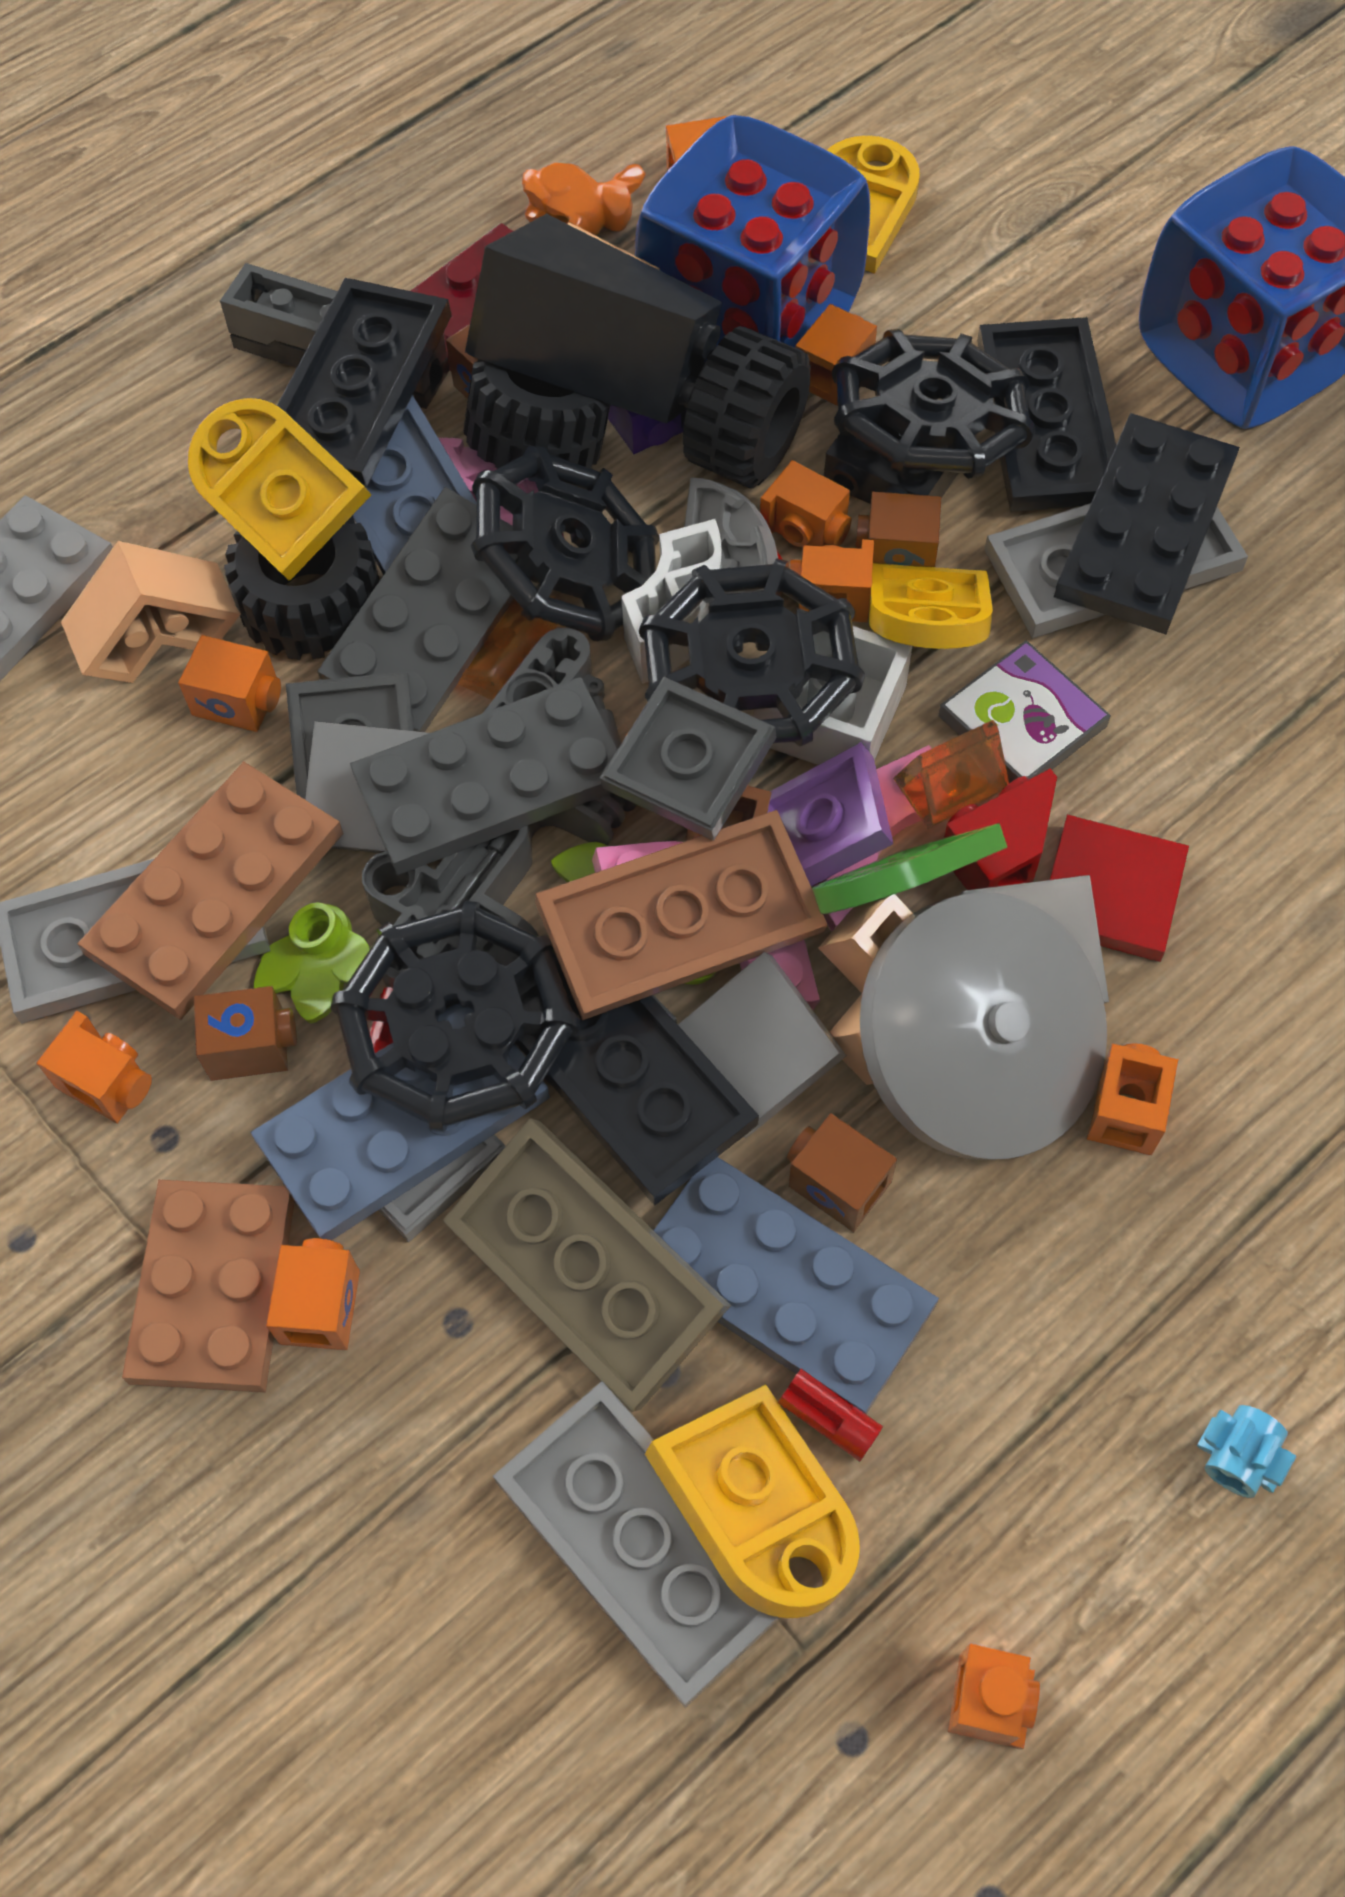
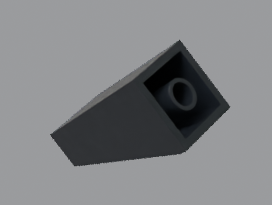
[465,214,722,424]

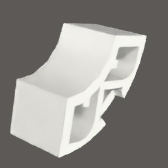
[621,519,721,684]

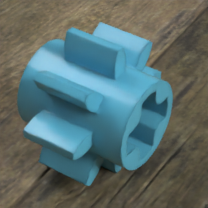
[1197,1405,1296,1498]

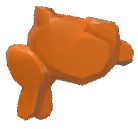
[522,162,646,236]

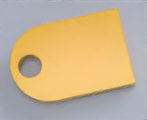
[827,136,920,274]
[188,398,371,581]
[869,563,993,649]
[645,1385,860,1618]

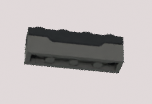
[220,263,450,409]

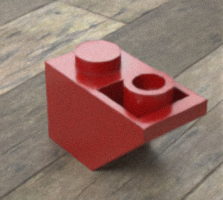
[944,768,1057,890]

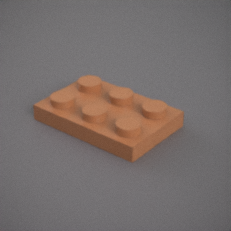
[122,1179,295,1393]

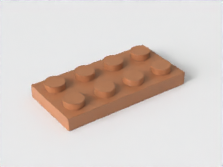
[77,761,343,1020]
[535,810,828,1020]

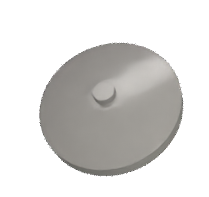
[860,892,1107,1160]

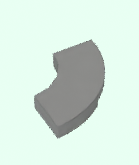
[684,478,778,594]

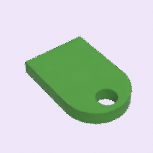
[812,823,1007,914]

